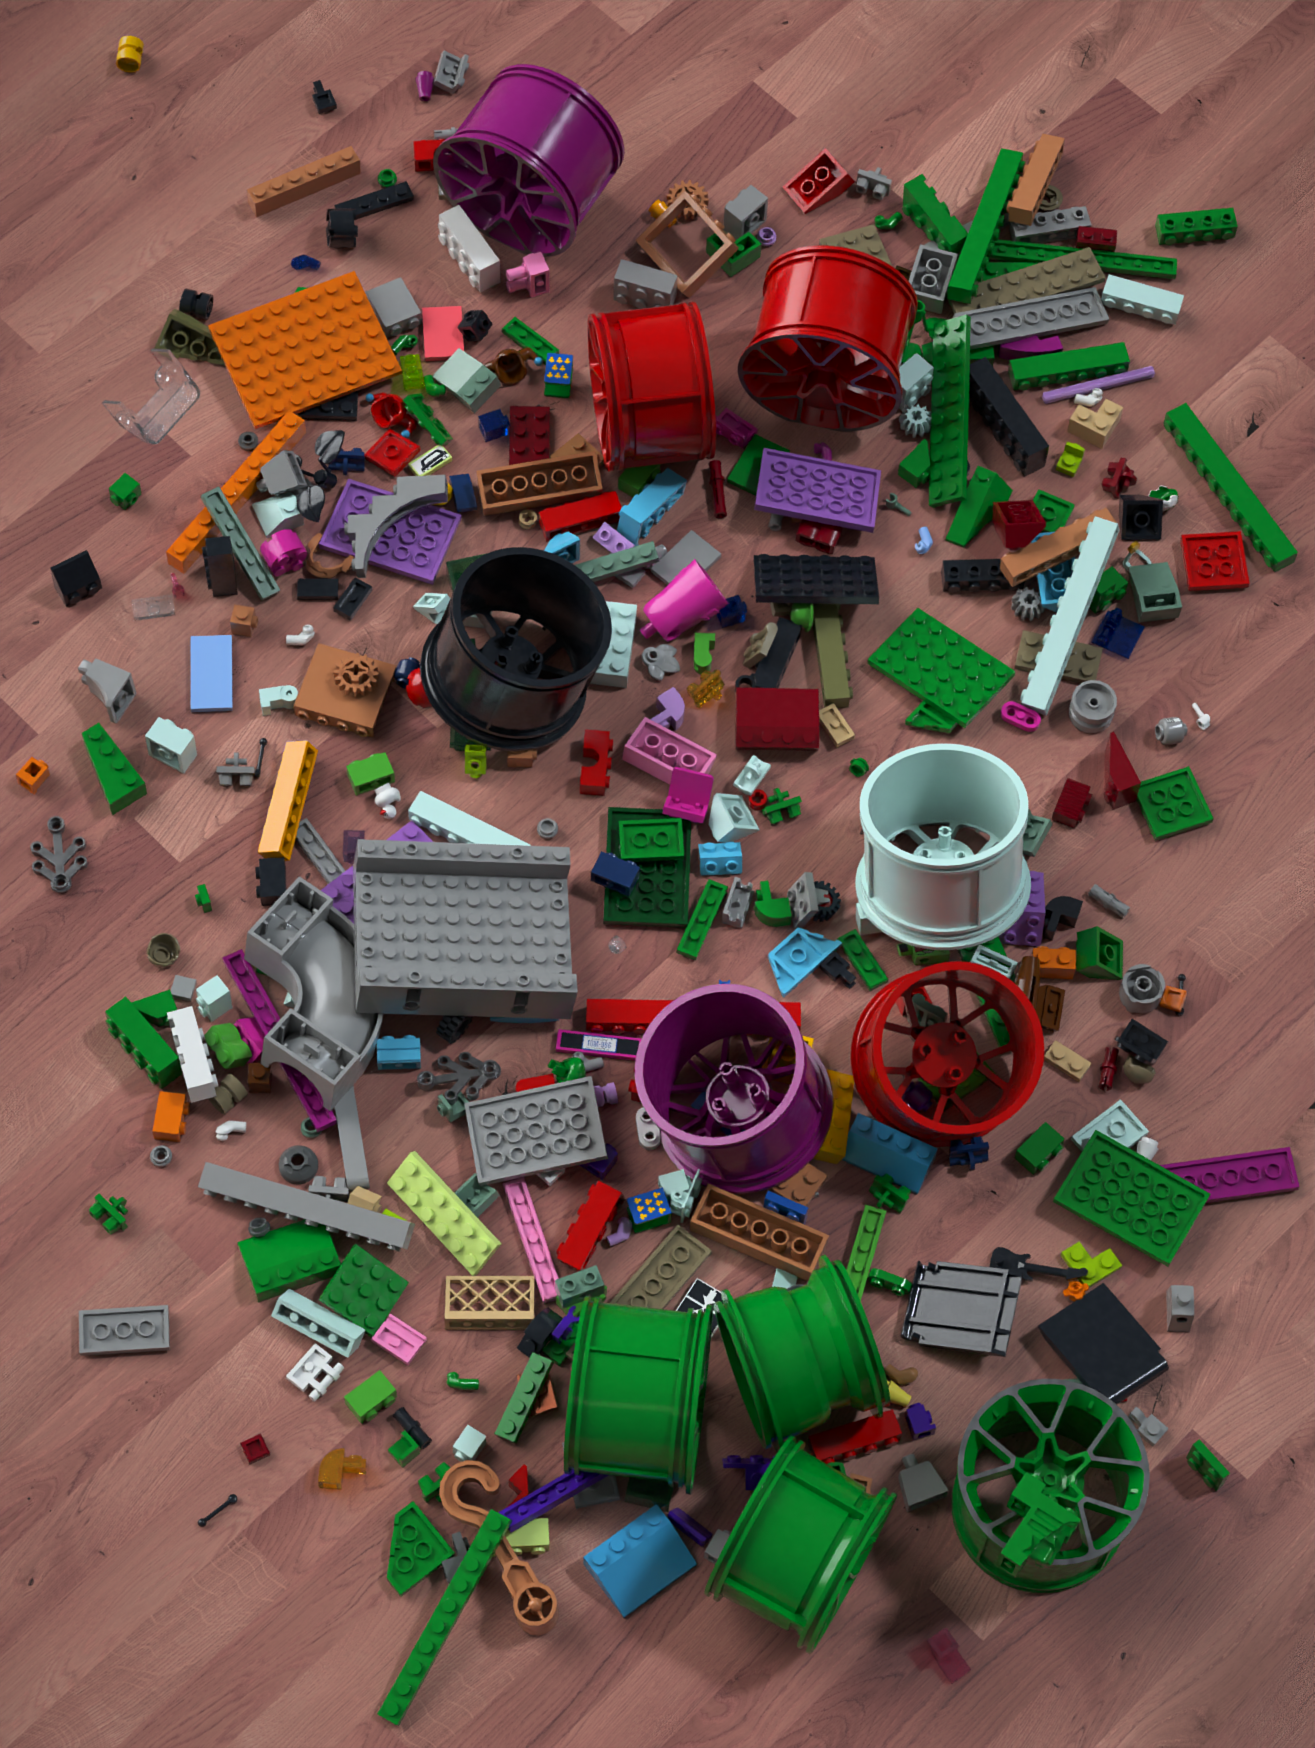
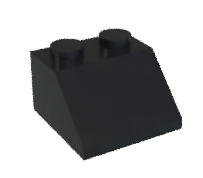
[50,550,102,606]

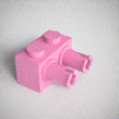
[506,252,549,298]

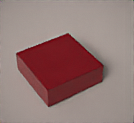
[240,1434,270,1464]

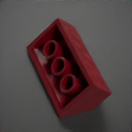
[993,500,1046,551]

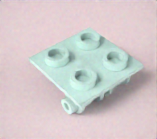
[670,1169,702,1223]

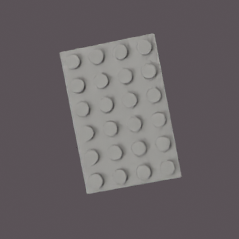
[464,1076,608,1186]

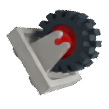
[787,872,841,929]

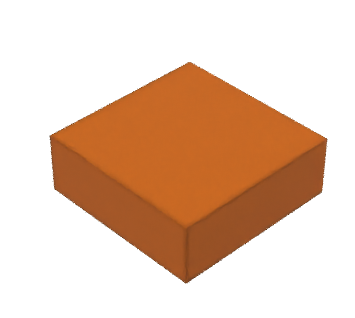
[1159,985,1187,1012]

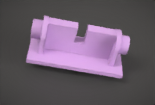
[593,522,635,553]

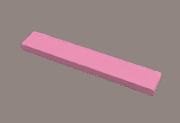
[503,1177,559,1304]

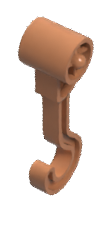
[439,1460,559,1636]

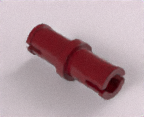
[1098,1046,1119,1091]

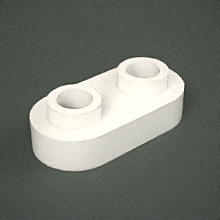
[636,1107,661,1150]

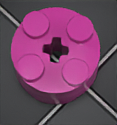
[260,529,307,577]

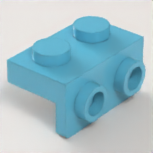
[698,842,742,875]

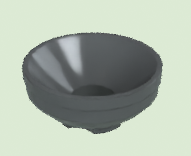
[279,1145,318,1185]

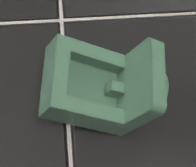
[437,1091,469,1122]

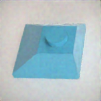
[544,531,580,563]

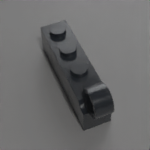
[735,617,802,693]

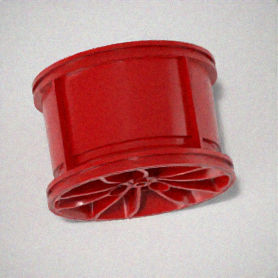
[587,302,716,472]

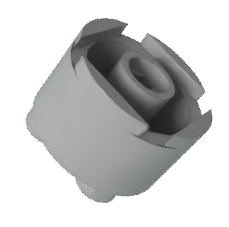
[1119,964,1165,1013]

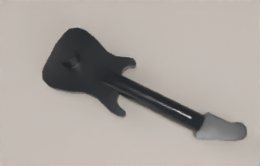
[990,1247,1088,1282]

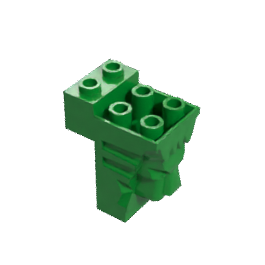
[996,1472,1081,1578]

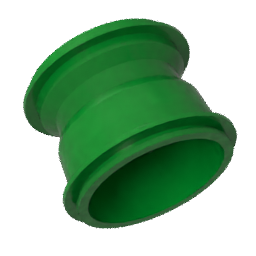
[714,1255,891,1453]

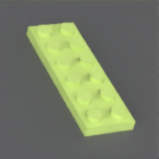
[387,1151,501,1276]

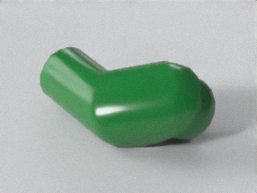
[874,212,903,229]
[391,335,418,356]
[423,375,446,397]
[446,1372,479,1390]

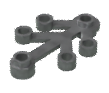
[30,816,88,893]
[417,1052,501,1104]

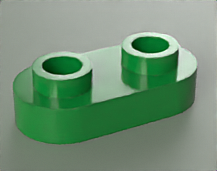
[868,1268,912,1296]

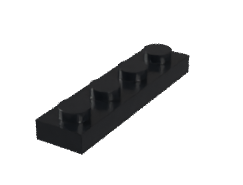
[334,181,414,220]

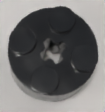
[326,208,358,248]

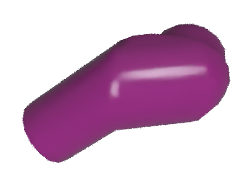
[814,442,832,461]

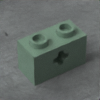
[555,1265,605,1308]

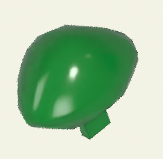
[548,1057,586,1083]

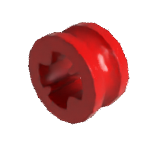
[748,789,767,810]

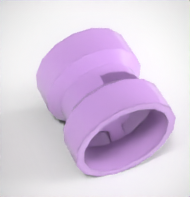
[594,1082,618,1107]

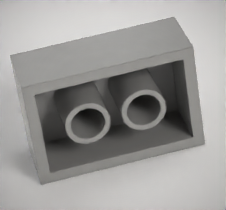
[909,244,958,314]
[613,259,678,309]

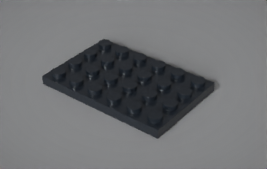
[753,554,879,605]

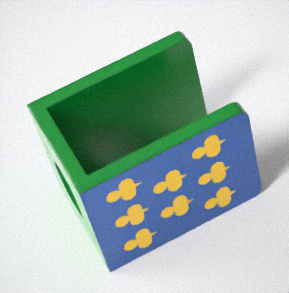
[544,353,573,398]
[626,1187,672,1234]

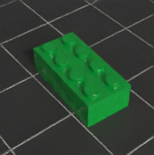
[105,996,182,1089]

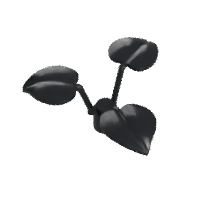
[295,430,345,522]

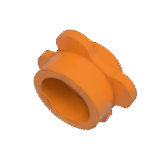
[1063,1280,1089,1302]

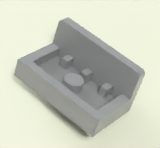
[433,50,469,94]

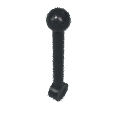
[255,738,268,778]
[1175,974,1186,1016]
[198,1494,237,1527]

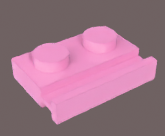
[371,1314,427,1365]

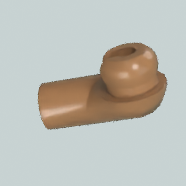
[884,1364,918,1385]

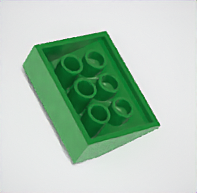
[237,1219,341,1303]

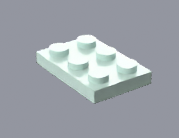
[1071,1099,1149,1152]

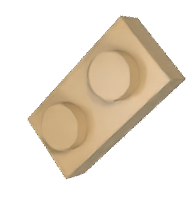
[819,703,855,747]
[1044,1040,1091,1082]

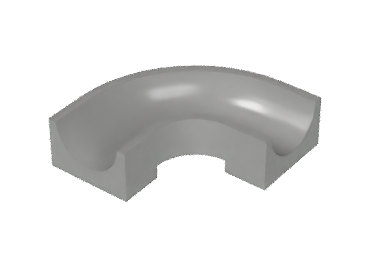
[244,876,383,1111]

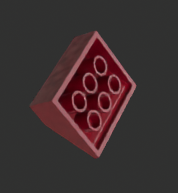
[735,687,819,751]

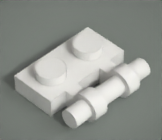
[286,1343,344,1402]

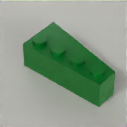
[902,174,968,254]
[82,723,147,816]

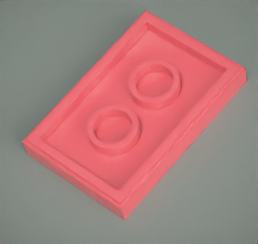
[422,306,464,361]

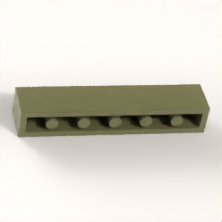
[813,603,853,708]

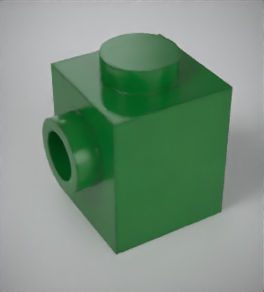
[109,473,142,510]

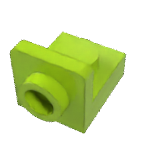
[1055,442,1085,477]

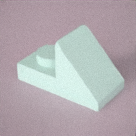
[413,593,450,624]

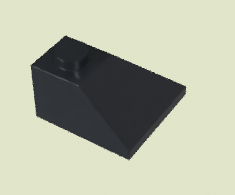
[1119,495,1163,540]

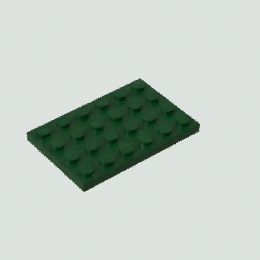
[603,807,691,928]

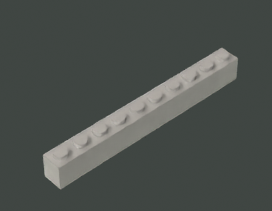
[198,1162,415,1252]

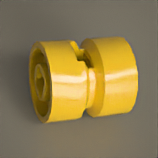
[116,36,144,73]

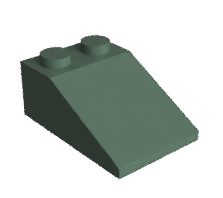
[433,348,501,414]

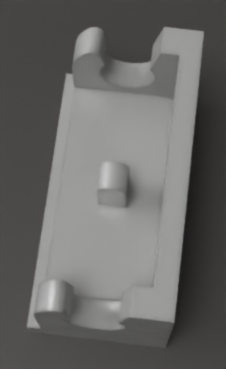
[722,877,754,929]

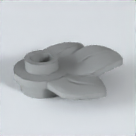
[642,644,680,681]

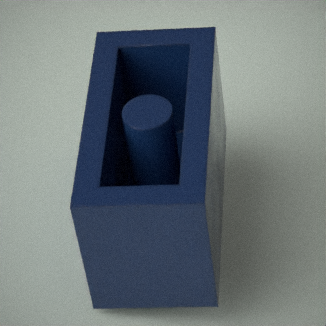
[591,851,640,897]

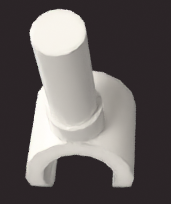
[1192,703,1210,730]

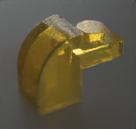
[318,1448,367,1490]

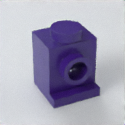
[905,1403,936,1441]

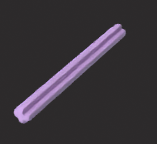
[1042,366,1155,404]

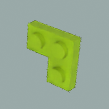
[1061,1241,1122,1288]

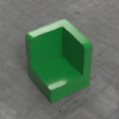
[388,1430,420,1468]

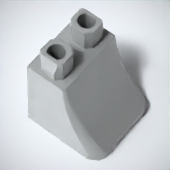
[78,658,137,723]

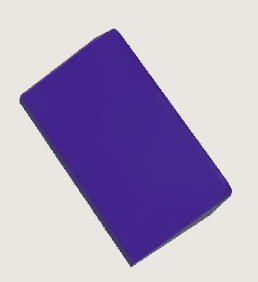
[668,1508,713,1547]

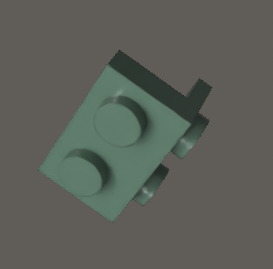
[1023,808,1052,857]
[455,1173,500,1218]

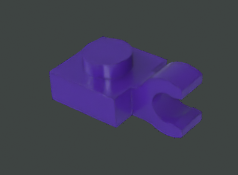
[551,1306,580,1345]

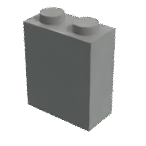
[365,277,422,338]

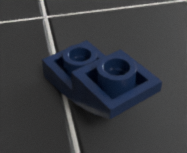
[449,474,477,512]

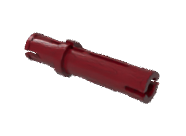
[708,460,727,519]

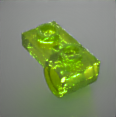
[400,354,425,391]

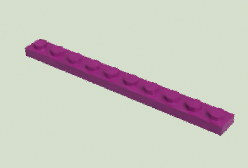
[223,949,337,1133]

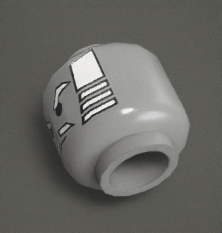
[1155,717,1187,745]

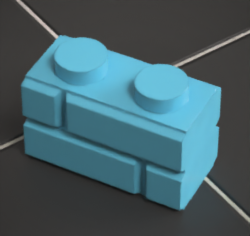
[377,1035,421,1070]

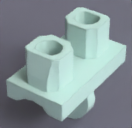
[733,755,771,796]

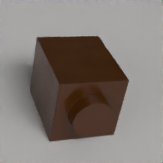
[247,1063,272,1093]

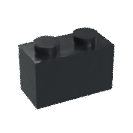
[255,857,287,906]

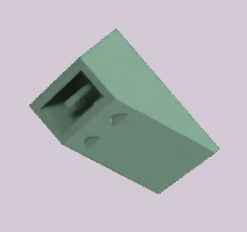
[1128,562,1182,622]

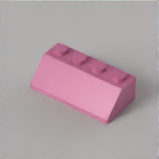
[622,717,717,785]

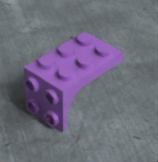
[999,871,1045,946]

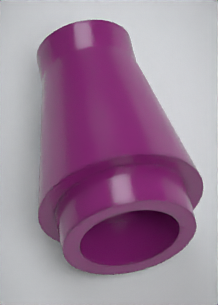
[415,71,434,101]

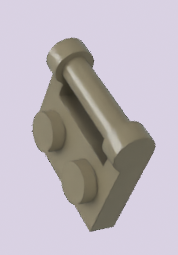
[743,622,778,669]

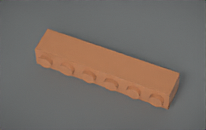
[1006,134,1065,226]
[247,146,361,217]
[1000,508,1117,587]

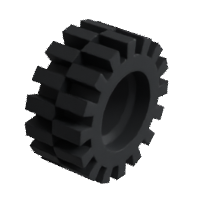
[436,1015,474,1044]

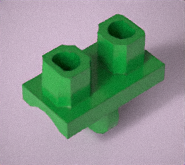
[762,788,802,825]
[869,1173,911,1213]
[88,1194,128,1235]
[418,1462,450,1503]

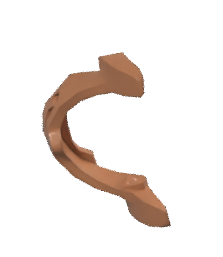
[305,533,355,578]

